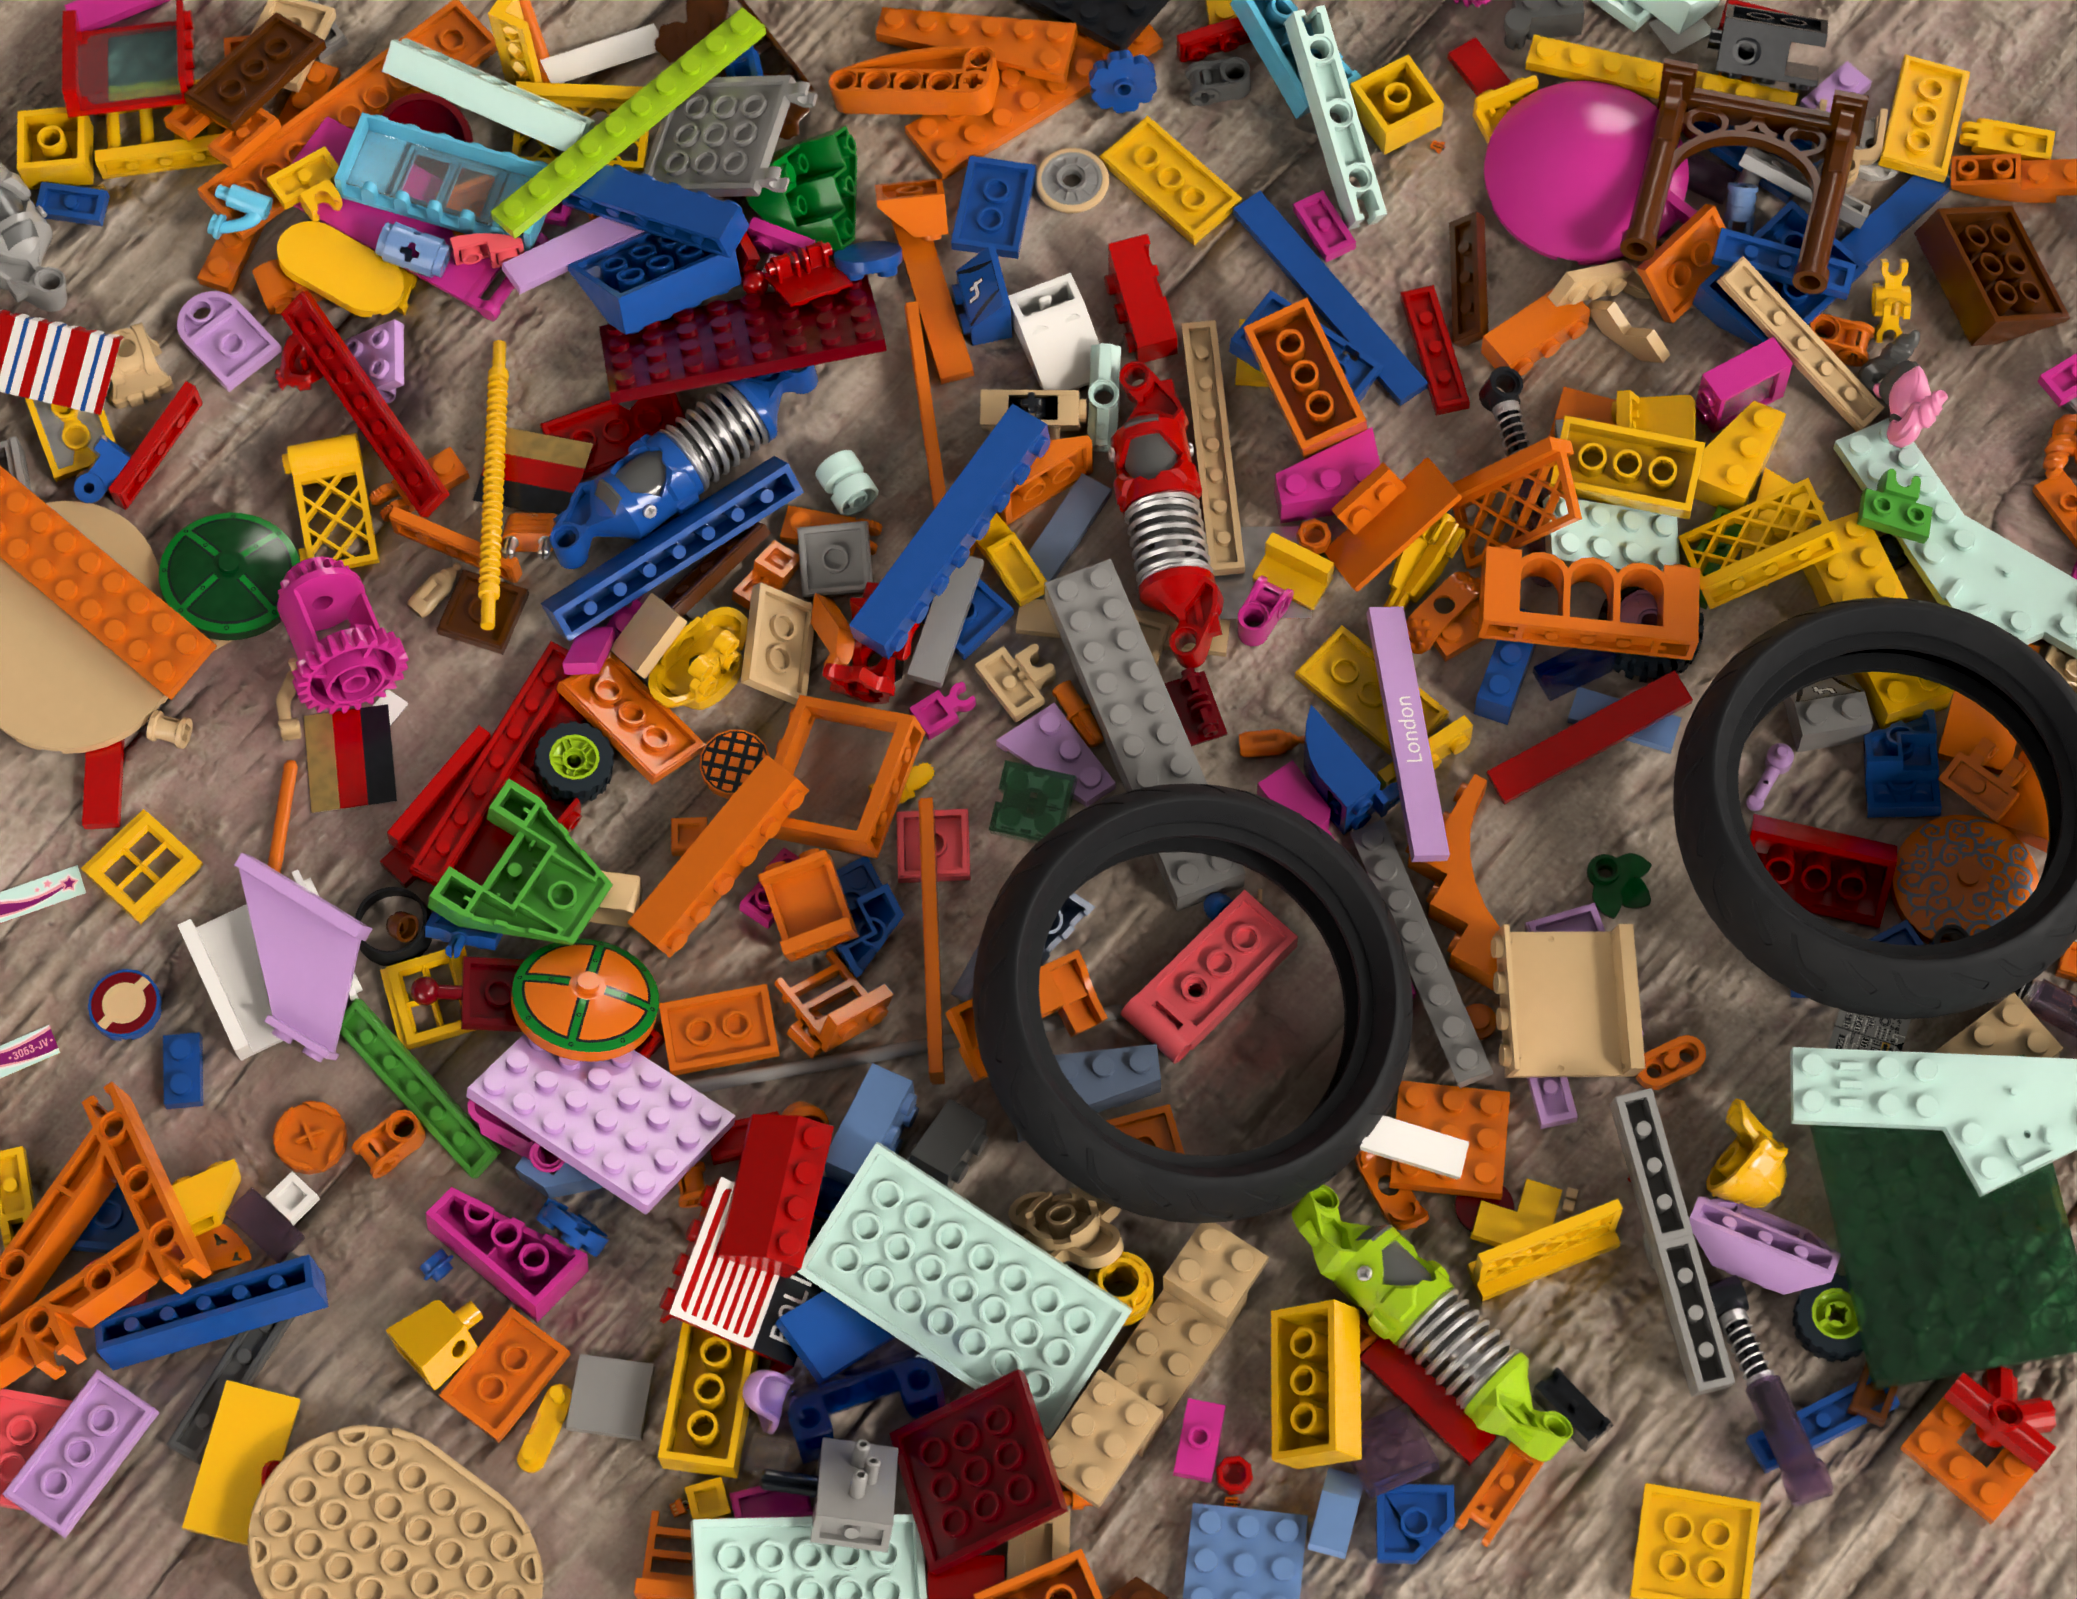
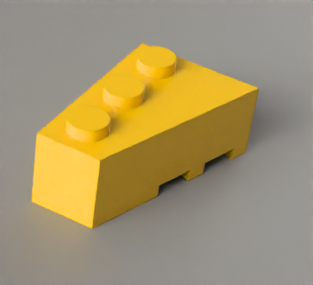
[1694,401,1786,511]

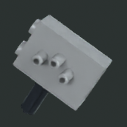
[760,1437,898,1552]

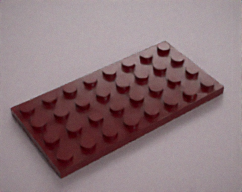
[599,274,887,405]

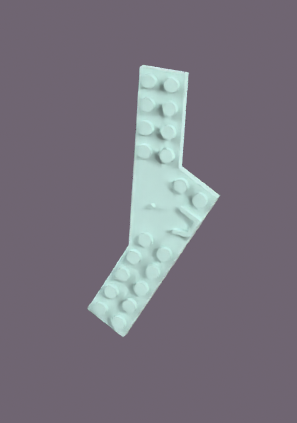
[1833,417,2077,659]

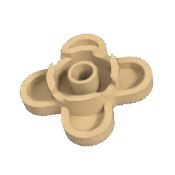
[1008,1187,1123,1269]

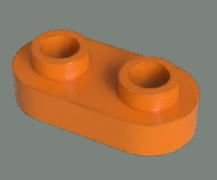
[1635,1035,1706,1090]

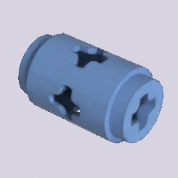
[375,222,452,278]

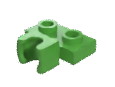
[1857,469,1933,544]

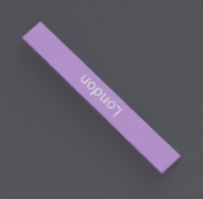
[1366,606,1450,862]

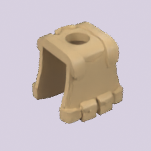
[105,322,174,409]

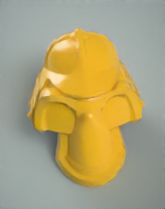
[1706,1098,1788,1208]

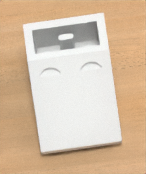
[1008,273,1099,390]

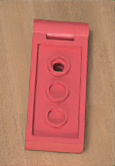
[1120,889,1298,1064]

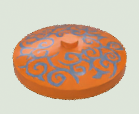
[1890,815,2039,944]

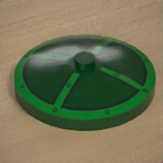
[159,513,300,641]

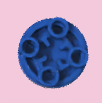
[834,241,903,281]

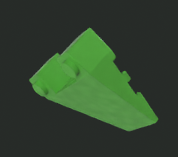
[428,779,613,945]

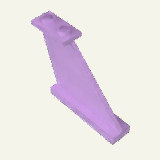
[234,853,372,1062]

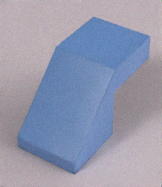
[515,1156,602,1198]
[1307,1468,1366,1559]

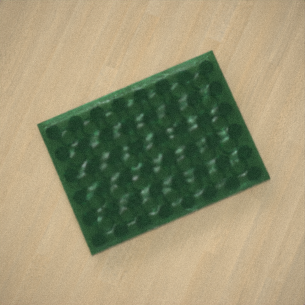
[1810,1054,2077,1391]

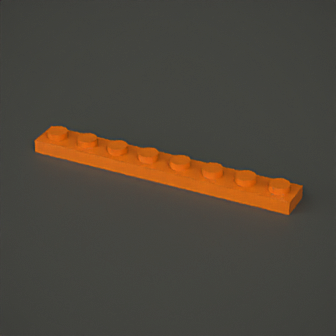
[197,61,341,294]

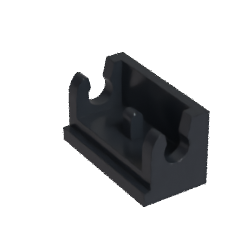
[1532,1367,1613,1452]

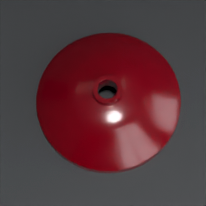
[381,93,473,183]

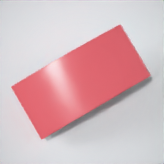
[450,233,525,269]

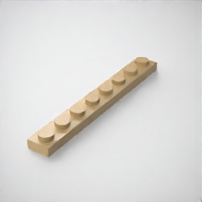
[1181,320,1245,576]

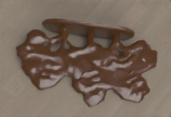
[654,0,815,140]

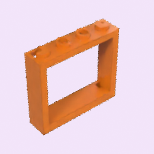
[773,695,925,859]

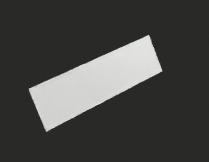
[540,24,659,83]

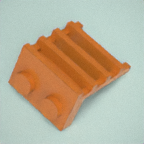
[774,950,894,1053]
[634,1510,728,1599]

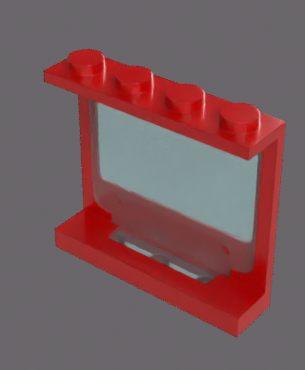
[62,0,196,118]

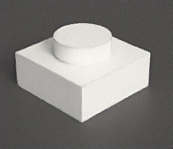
[265,1171,320,1226]

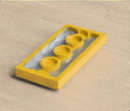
[25,398,117,482]

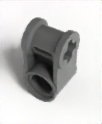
[1185,57,1251,106]

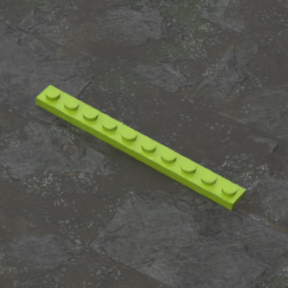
[491,7,766,239]

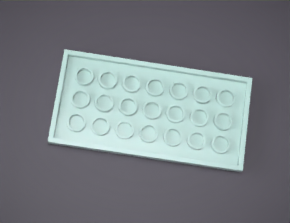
[797,1142,1133,1439]

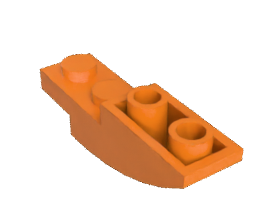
[1951,153,2077,203]

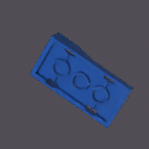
[1229,290,1383,404]

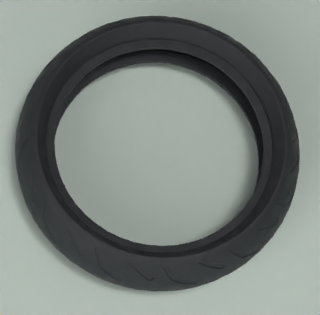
[1673,597,2077,1019]
[972,783,1413,1224]

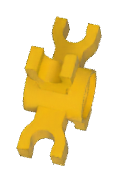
[1871,259,1911,343]

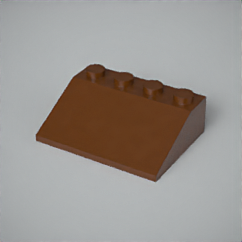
[1914,205,2070,346]

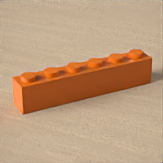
[627,755,809,958]

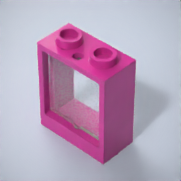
[1696,337,1793,434]

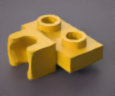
[266,146,342,222]

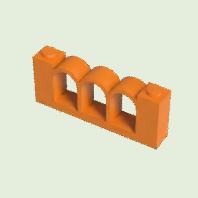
[1478,545,1700,660]

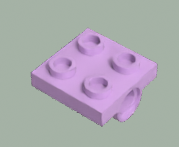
[343,319,404,403]

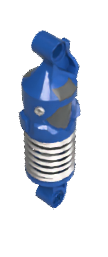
[550,365,818,569]

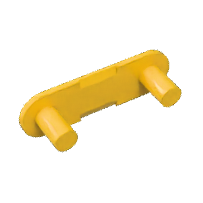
[517,1384,572,1473]

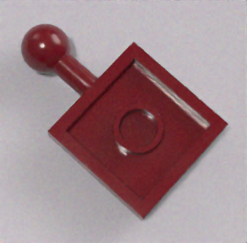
[410,956,525,1032]

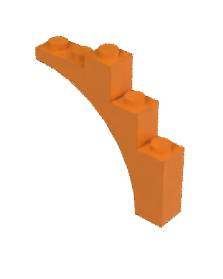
[1405,774,1500,991]

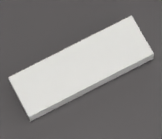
[1360,1115,1469,1180]

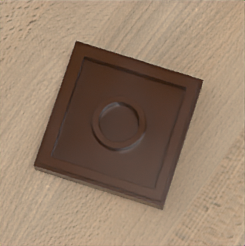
[436,569,529,655]

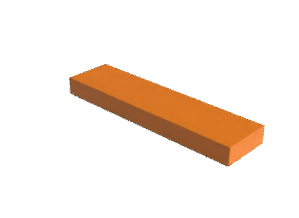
[389,506,523,583]

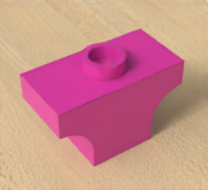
[1173,1398,1226,1483]

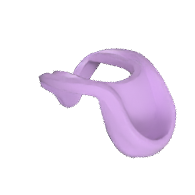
[742,1370,794,1434]

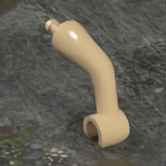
[276,658,301,741]

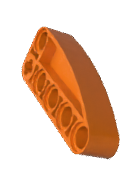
[828,45,1000,115]

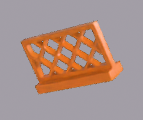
[1451,436,1582,569]

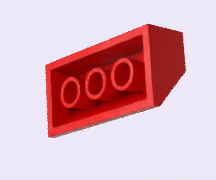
[1748,814,1897,928]
[717,1114,834,1278]

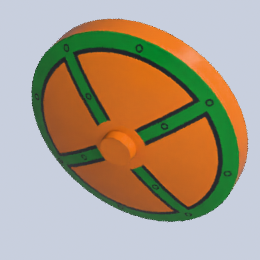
[511,939,659,1062]

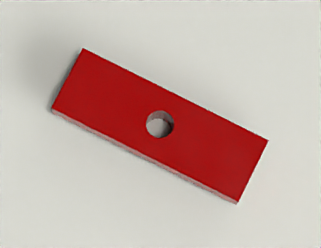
[1176,17,1251,63]

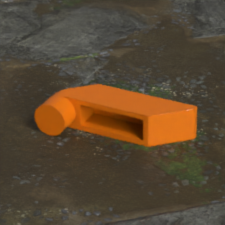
[811,593,855,667]

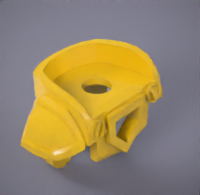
[648,606,748,710]

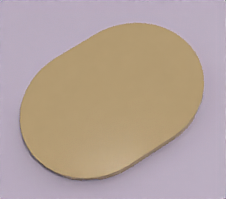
[0,501,168,754]
[248,1425,543,1599]

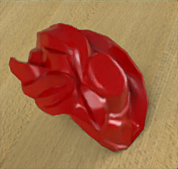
[275,333,323,392]

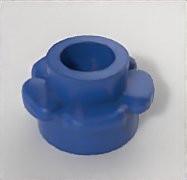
[419,1248,454,1283]

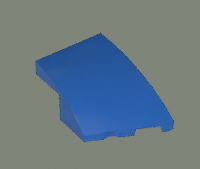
[1864,709,1942,818]
[834,856,904,978]

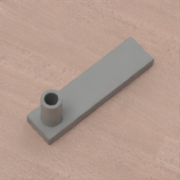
[1736,147,1871,229]

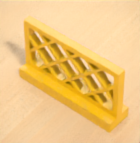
[512,82,649,171]
[1678,477,1842,610]
[1467,1199,1623,1302]

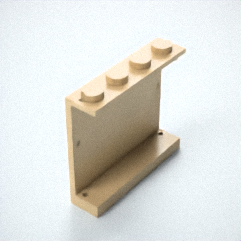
[1491,924,1645,1078]

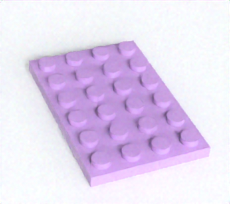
[466,1034,736,1215]

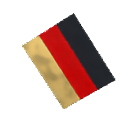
[473,428,593,515]
[304,704,397,813]

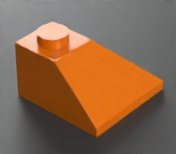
[875,178,949,241]

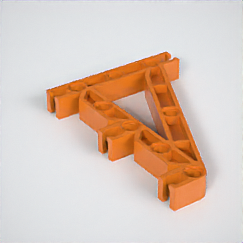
[0,1081,212,1391]

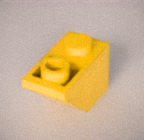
[172,1158,241,1237]

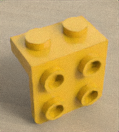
[1611,390,1696,441]

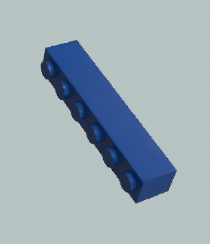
[561,164,750,258]
[94,1254,329,1371]

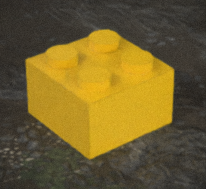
[1350,54,1444,155]
[17,107,94,190]

